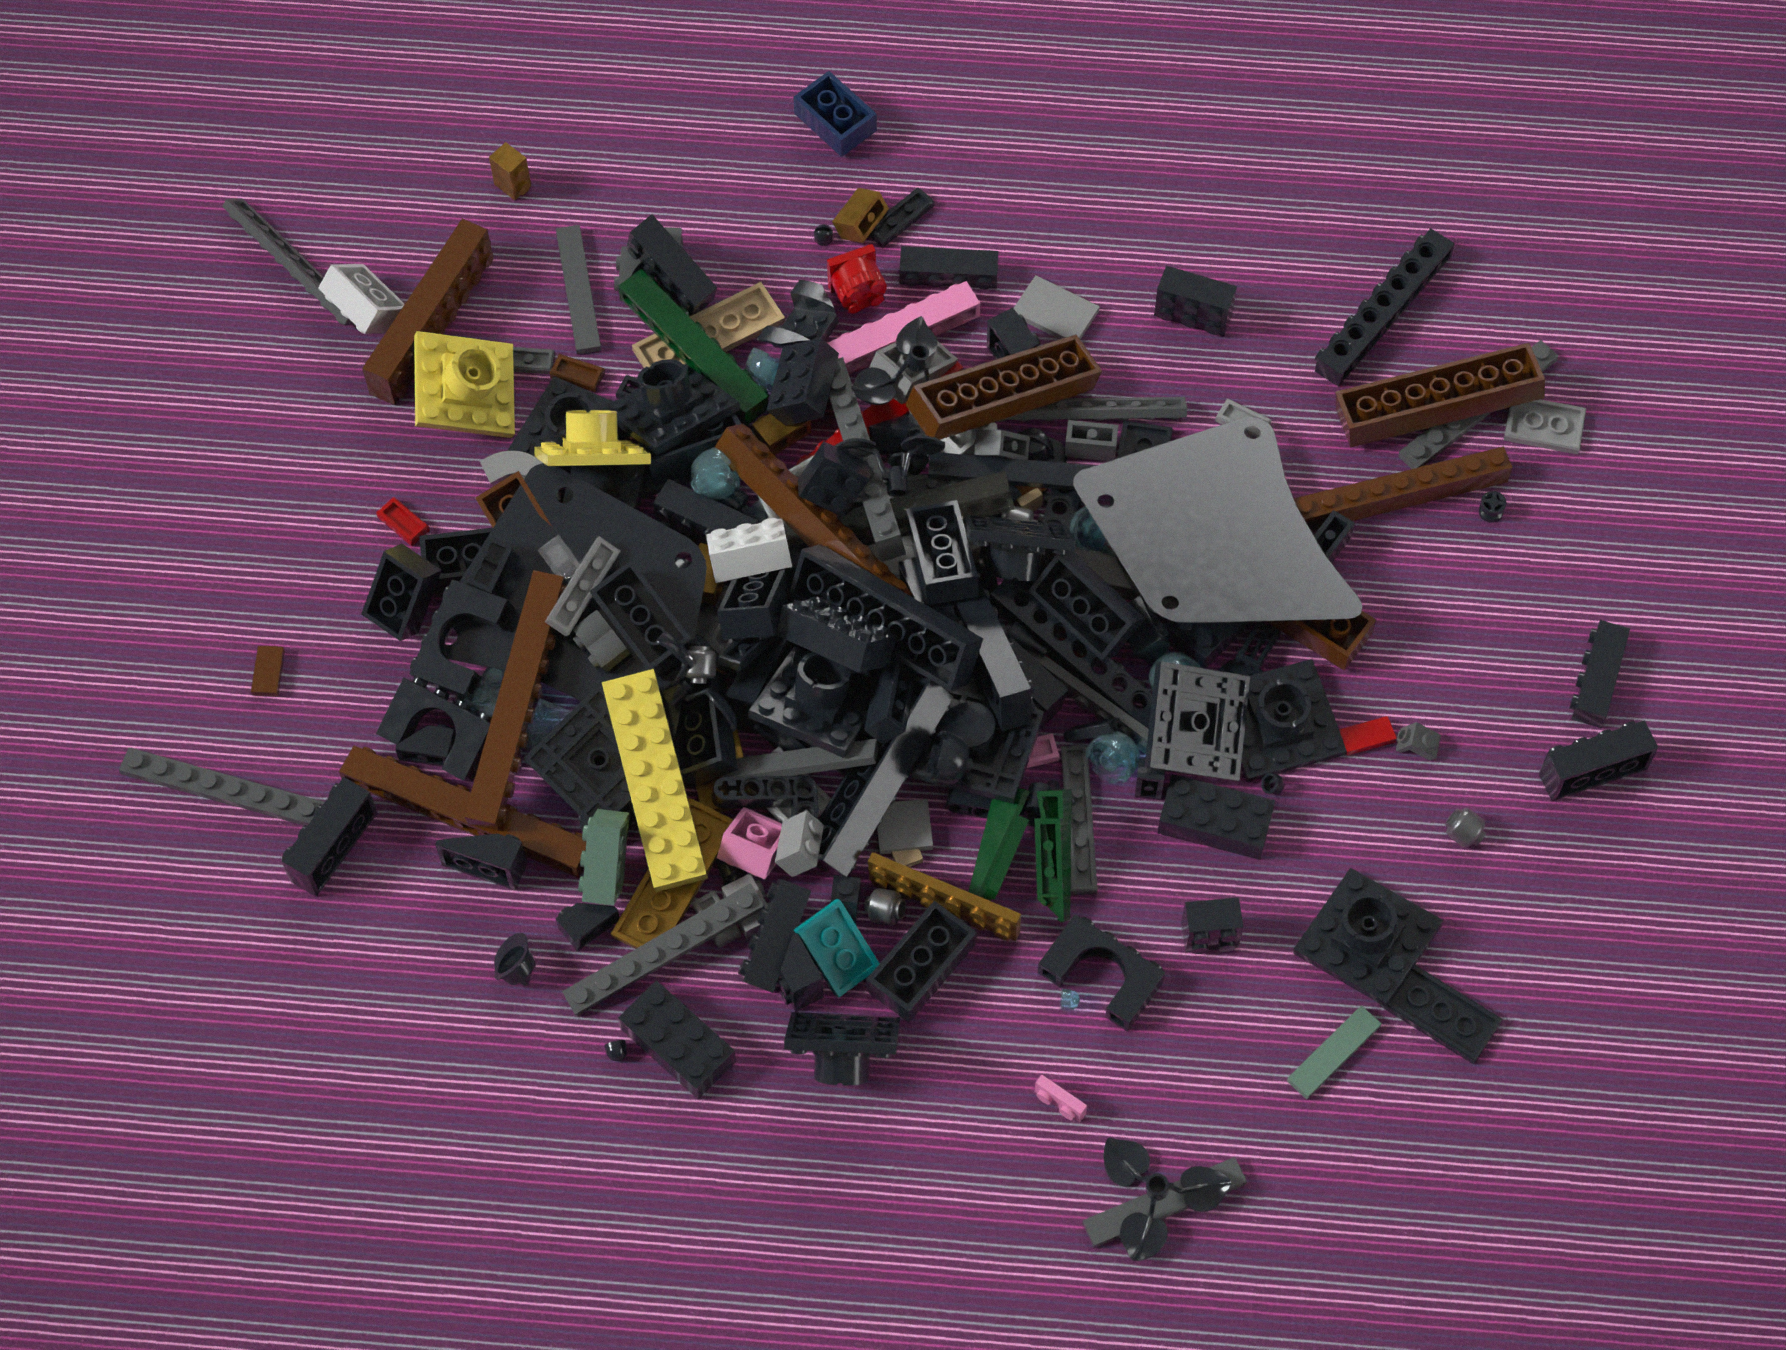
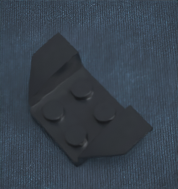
[757,280,839,348]

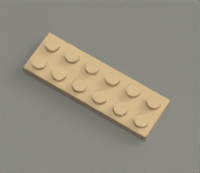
[632,282,785,368]

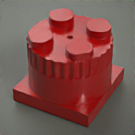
[827,244,887,314]

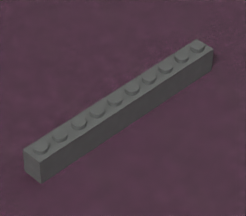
[829,357,906,562]

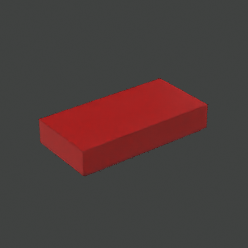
[376,497,430,547]
[1339,716,1397,756]

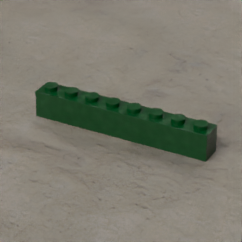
[618,269,769,426]

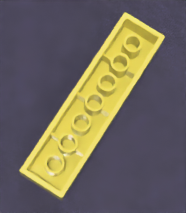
[602,669,708,892]

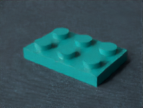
[794,899,880,997]

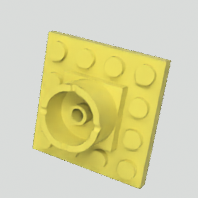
[414,331,515,438]
[534,410,651,466]

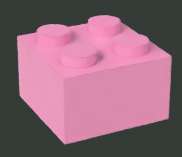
[717,807,782,879]

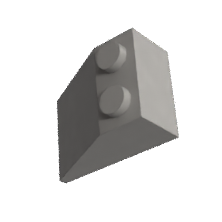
[869,341,958,404]

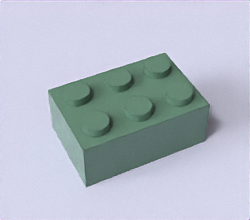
[578,809,629,906]

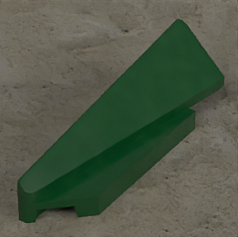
[968,788,1030,901]
[1035,789,1072,922]

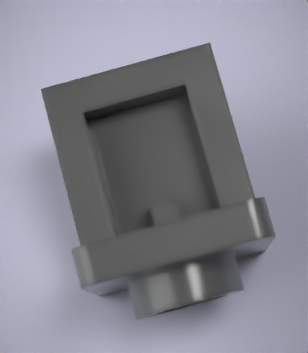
[1396,722,1441,761]

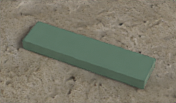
[1287,1005,1382,1099]

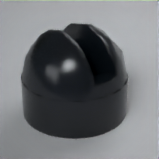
[814,224,833,246]
[1261,773,1285,795]
[604,1040,627,1061]

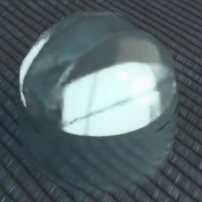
[1060,989,1080,1011]

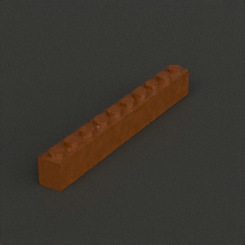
[713,424,913,597]
[1293,446,1513,531]
[464,570,567,831]
[339,745,587,878]

